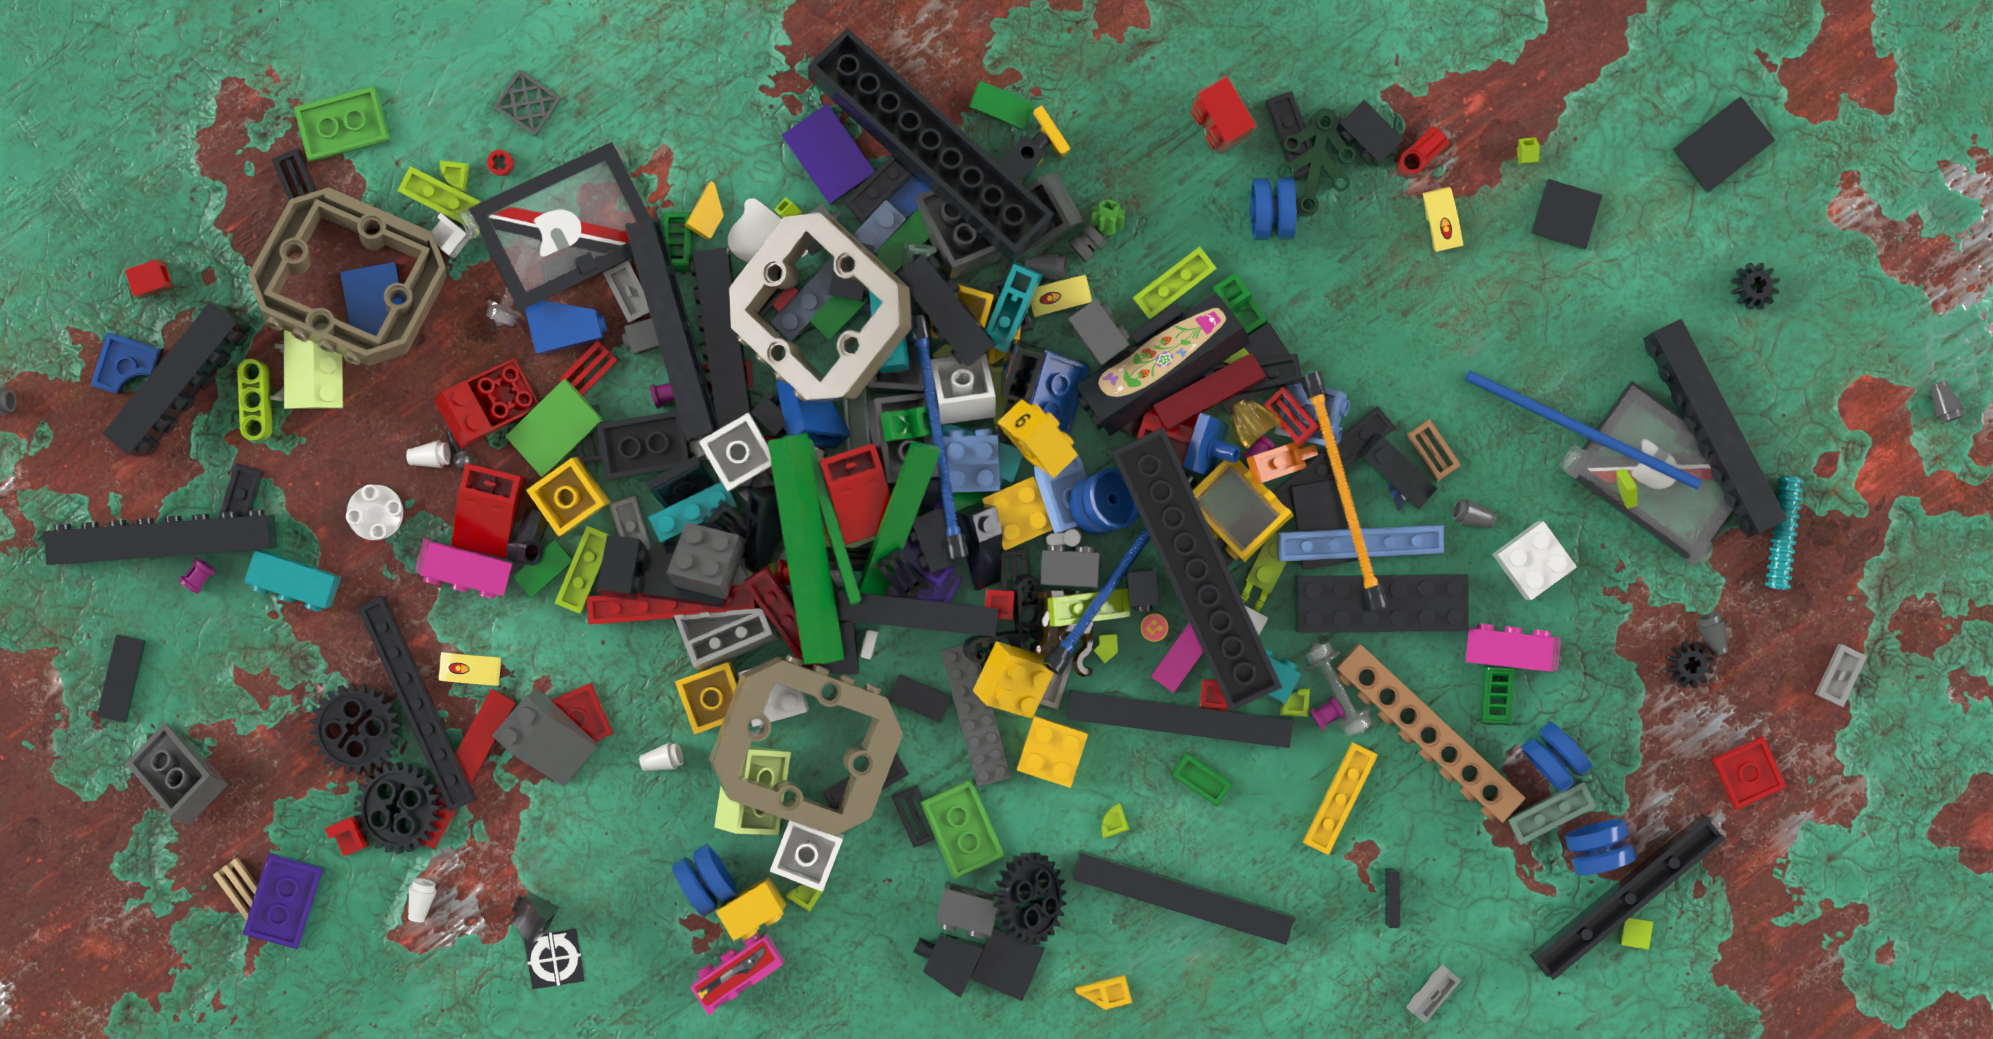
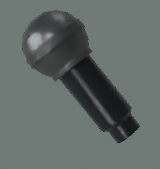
[446,430,473,471]

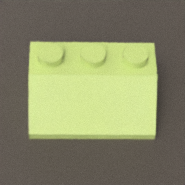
[284,323,343,409]
[714,746,791,835]

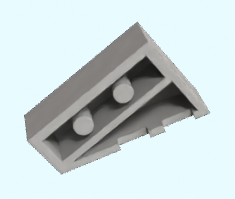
[674,608,778,671]

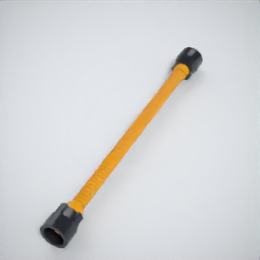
[1300,371,1389,612]

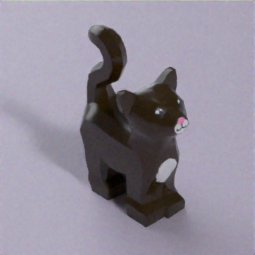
[1036,590,1094,677]

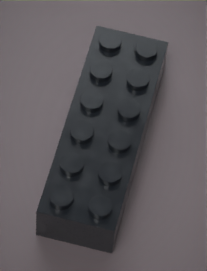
[102,302,251,457]
[1295,574,1469,633]

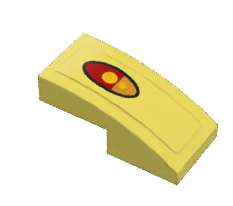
[1422,187,1463,252]
[1031,275,1092,317]
[439,652,501,686]

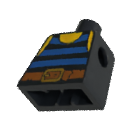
[998,131,1051,185]
[1001,339,1046,404]

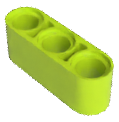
[237,359,273,441]

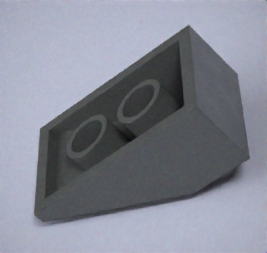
[1000,173,1084,266]
[915,190,1001,279]
[865,393,940,483]
[492,689,600,786]
[126,722,228,825]

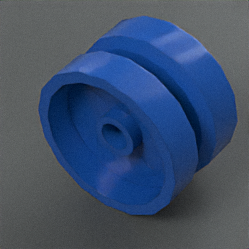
[1249,177,1296,241]
[1069,467,1140,536]
[1520,721,1593,793]
[1564,819,1636,875]
[672,843,739,917]

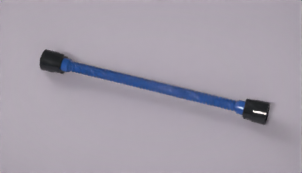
[909,314,969,560]
[1042,471,1197,676]

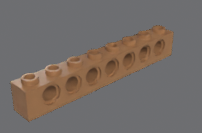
[1334,643,1525,823]

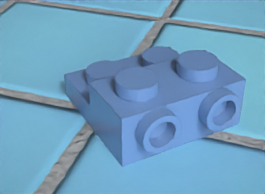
[1274,383,1350,447]
[943,429,1001,492]

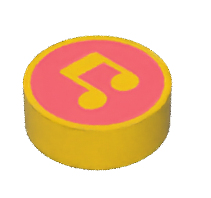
[1140,613,1168,642]

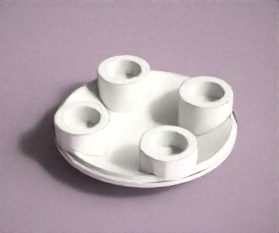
[346,485,403,540]

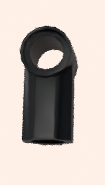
[506,508,548,566]

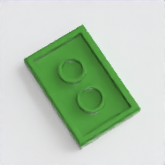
[293,85,391,162]
[505,379,604,478]
[920,779,1005,880]

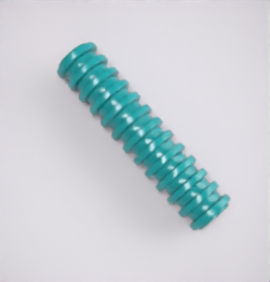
[1765,476,1804,590]

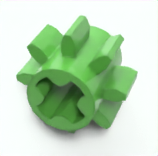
[1091,200,1125,235]

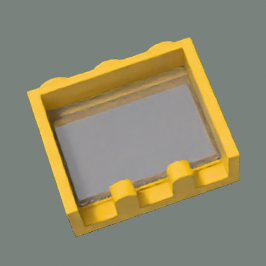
[1193,459,1294,562]

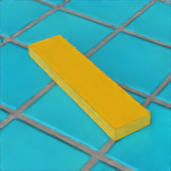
[1303,742,1378,855]

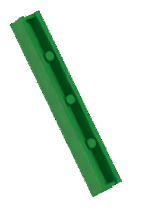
[768,433,844,664]

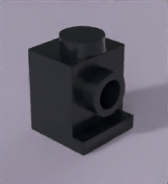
[750,392,787,437]

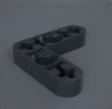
[963,574,1044,663]

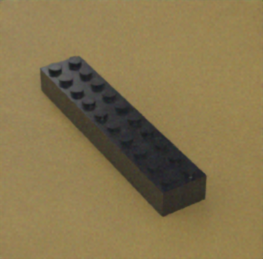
[808,28,1054,264]
[1111,427,1282,711]

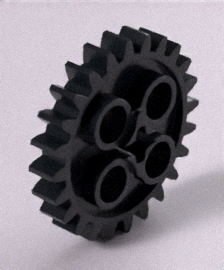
[309,683,402,774]
[354,762,444,854]
[993,853,1067,945]

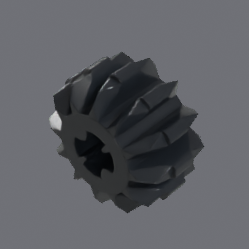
[1730,263,1780,310]
[1665,641,1714,688]

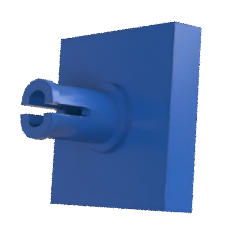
[1182,413,1240,477]

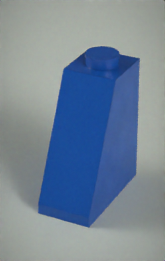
[525,300,608,355]
[776,380,850,449]

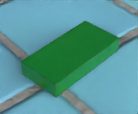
[513,540,573,598]
[1170,752,1233,807]

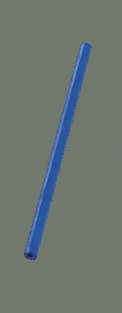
[1465,370,1702,490]

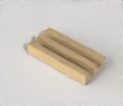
[213,857,258,920]

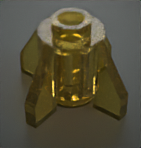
[1229,398,1281,449]

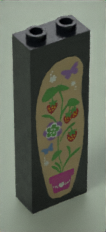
[1075,293,1251,436]

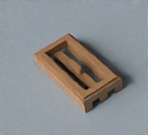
[1406,419,1461,481]

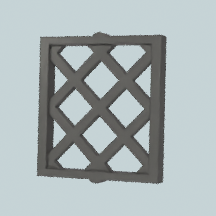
[493,70,562,136]

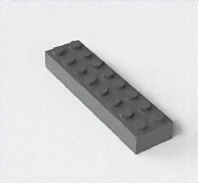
[941,644,1011,787]

